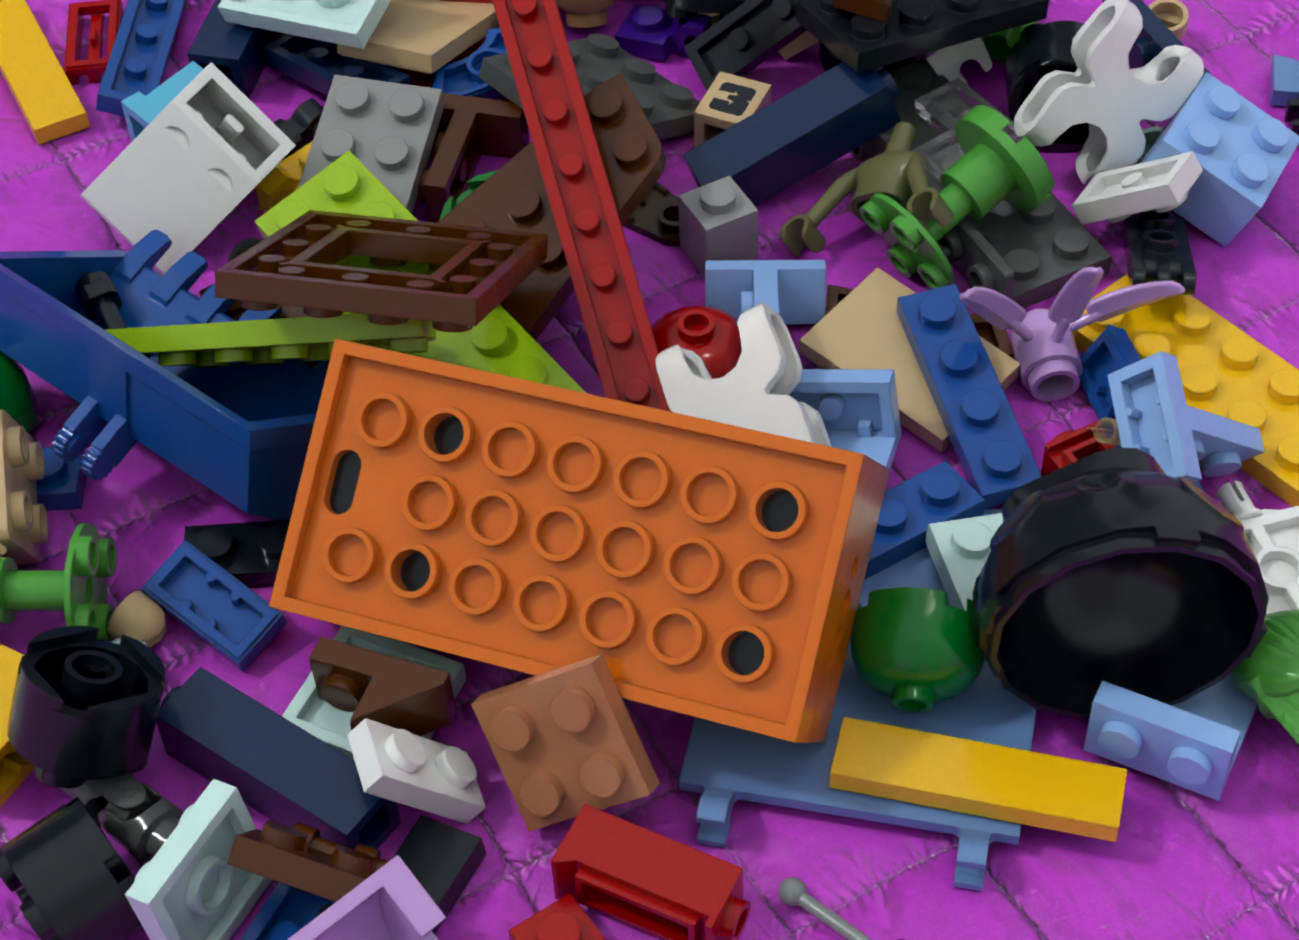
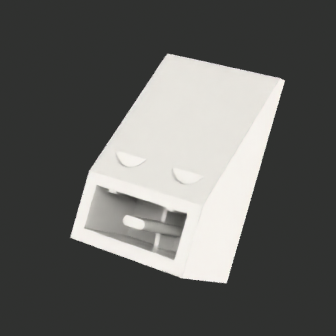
[80,62,296,275]

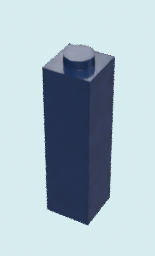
[187,0,281,98]
[683,62,901,207]
[156,667,401,849]

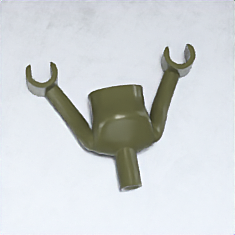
[780,122,954,257]

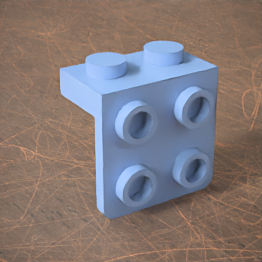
[789,369,902,470]
[1083,675,1258,801]

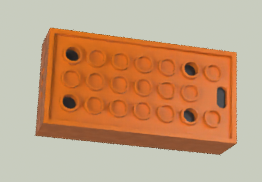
[269,338,890,743]

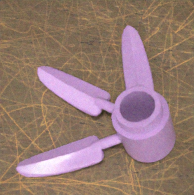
[959,267,1186,402]

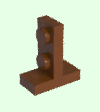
[418,93,529,223]

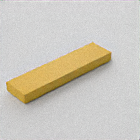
[0,0,90,145]
[829,717,1127,842]

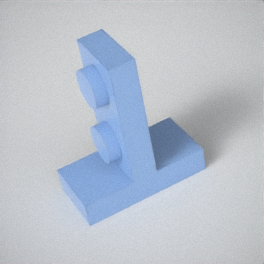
[705,260,826,324]
[1107,351,1265,483]

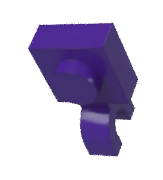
[614,4,712,62]

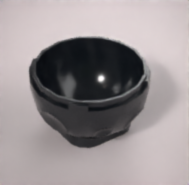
[972,448,1269,719]

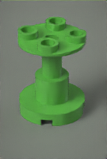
[859,105,1054,289]
[0,523,117,642]

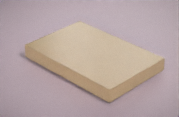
[337,0,500,75]
[799,267,1021,453]

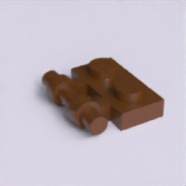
[227,819,389,902]

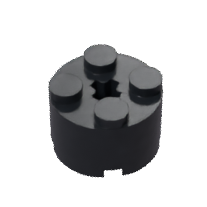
[1005,21,1089,153]
[7,626,165,789]
[0,796,143,940]

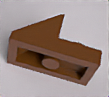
[309,637,456,736]

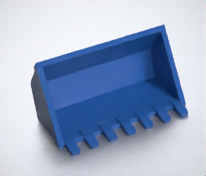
[0,230,329,521]

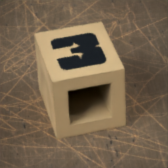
[694,71,772,148]

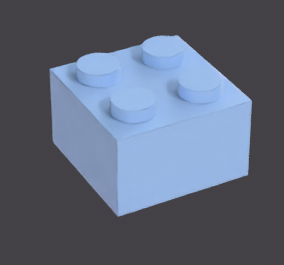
[1141,72,1299,247]

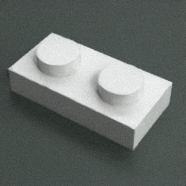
[1072,151,1203,225]
[347,718,486,824]

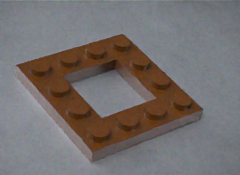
[215,210,548,333]

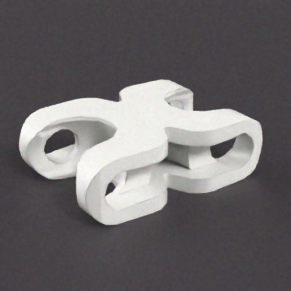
[1014,0,1204,186]
[655,303,832,447]

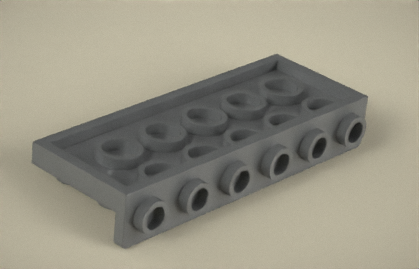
[822,58,1112,308]

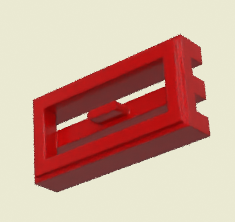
[64,0,124,85]

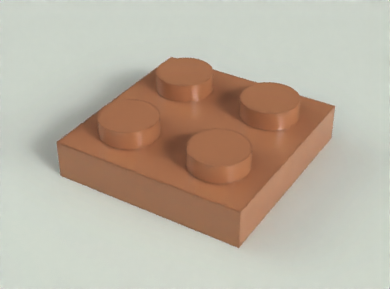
[471,654,660,831]

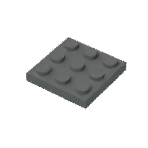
[479,33,700,140]

